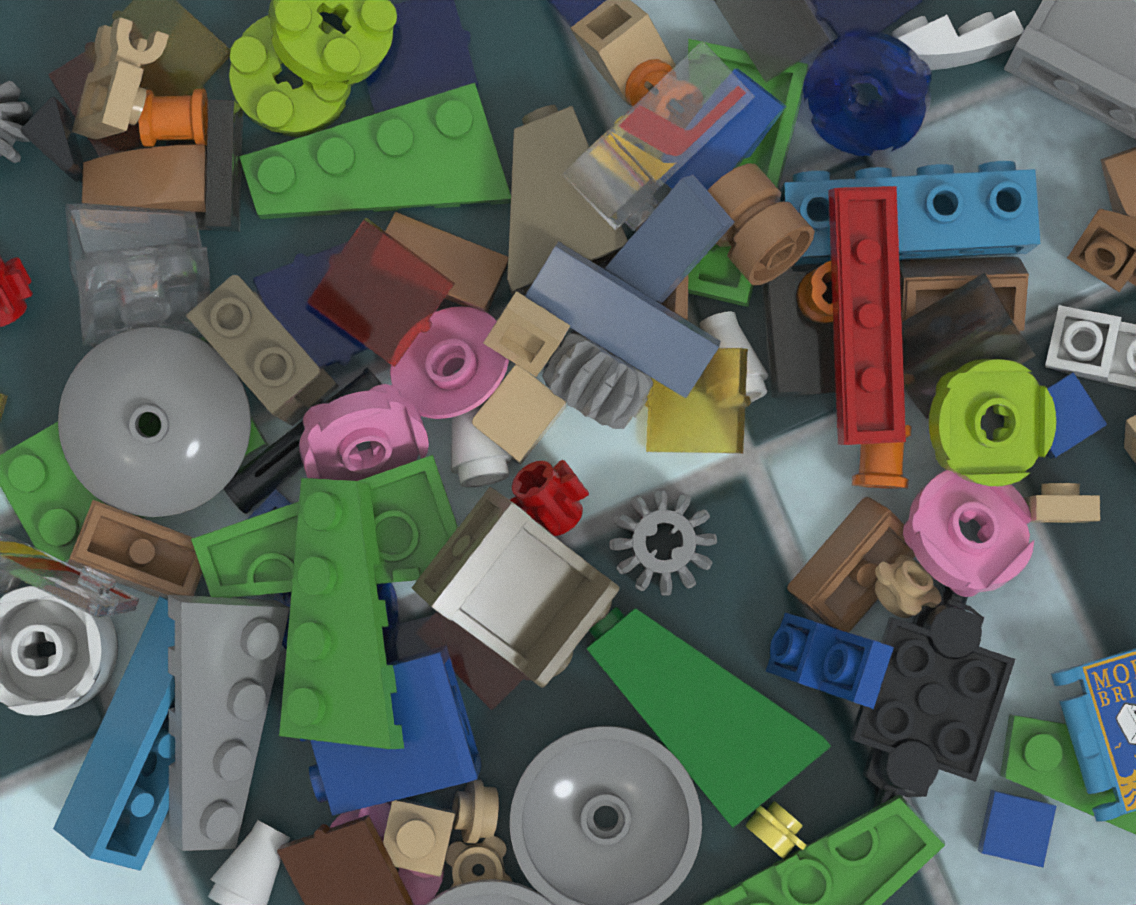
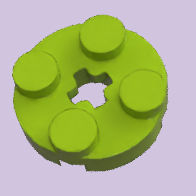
[268,0,397,85]
[229,15,353,137]
[929,358,1056,486]

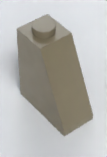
[508,105,628,297]

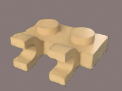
[72,17,169,140]

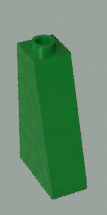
[586,606,831,828]

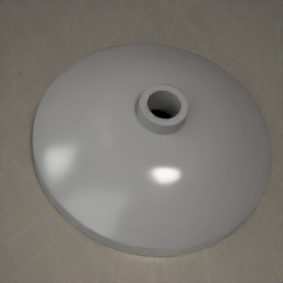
[58,327,251,517]
[510,726,702,905]

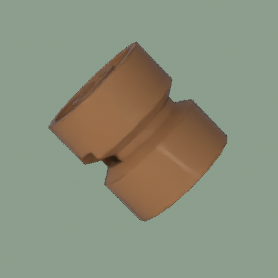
[707,164,815,285]

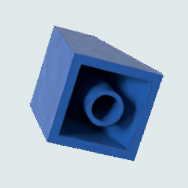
[300,644,482,816]

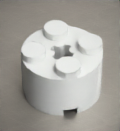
[0,586,118,716]

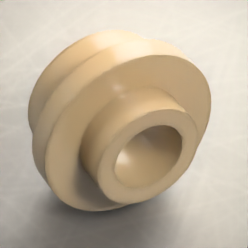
[452,780,499,844]

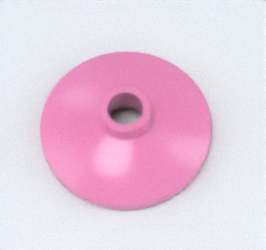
[390,306,509,419]

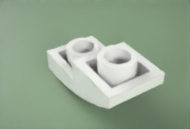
[882,11,1024,71]
[1045,305,1136,390]

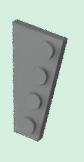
[168,595,290,851]

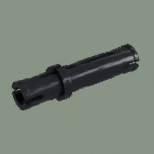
[223,367,382,514]

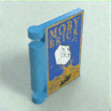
[1051,648,1136,822]

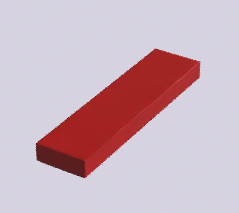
[828,186,906,445]

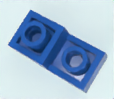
[659,68,787,190]
[765,613,894,709]

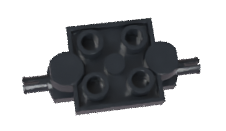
[850,586,1016,808]

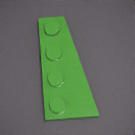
[191,455,458,598]
[279,478,404,749]
[699,794,945,905]

